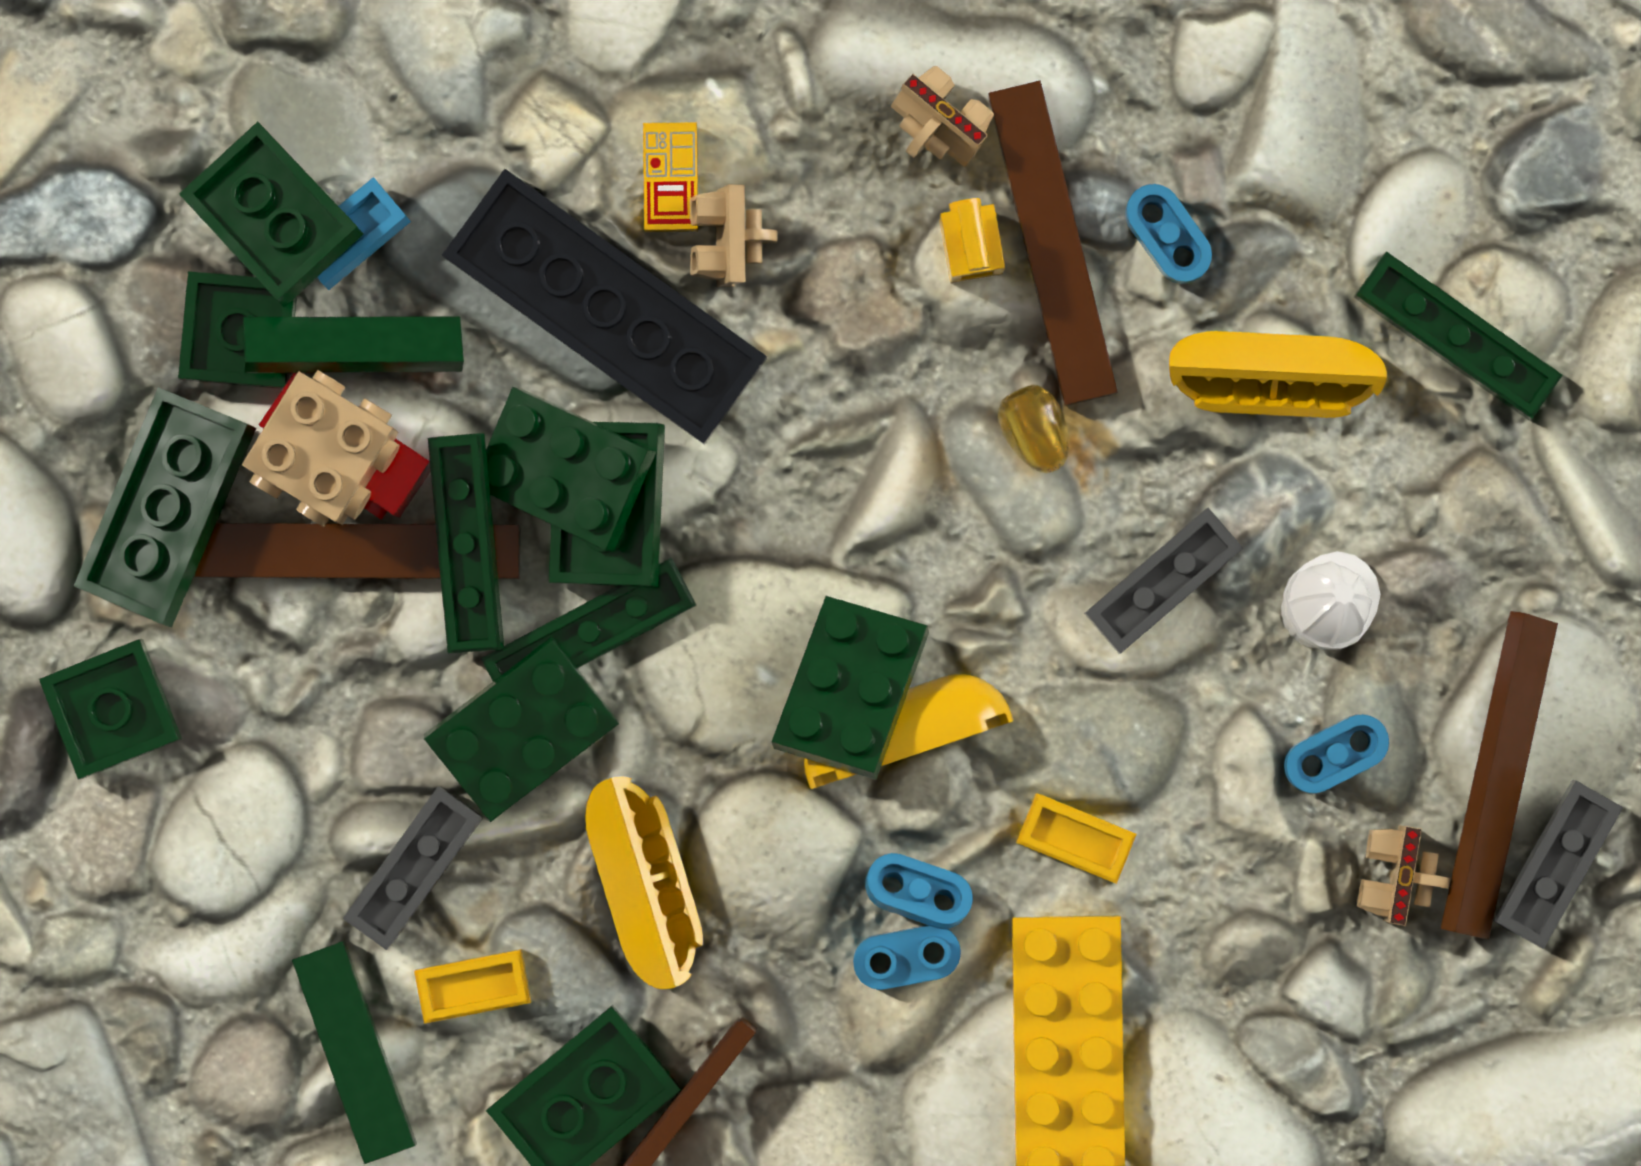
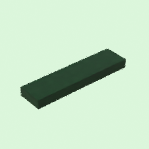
[1354,251,1563,420]
[243,316,464,373]
[427,433,505,654]
[481,558,697,681]
[292,940,417,1164]

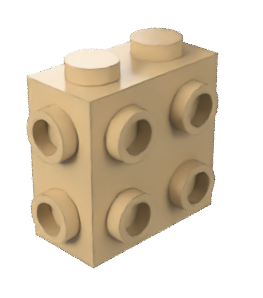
[242,370,400,527]

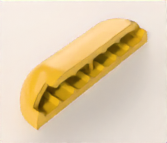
[1169,331,1387,418]
[804,674,1014,789]
[585,776,703,989]

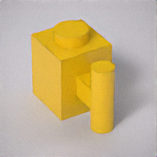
[939,198,1005,283]

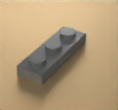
[1084,508,1243,654]
[1493,780,1623,949]
[343,786,484,950]

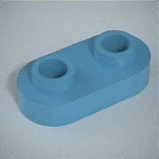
[1125,184,1212,284]
[1284,714,1389,793]
[865,853,973,929]
[853,925,961,990]

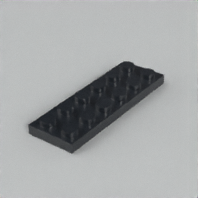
[442,169,767,445]

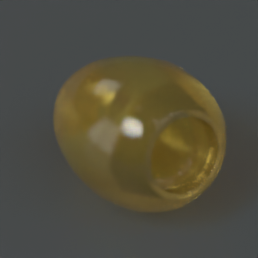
[998,384,1069,473]

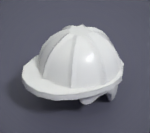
[1281,551,1381,650]

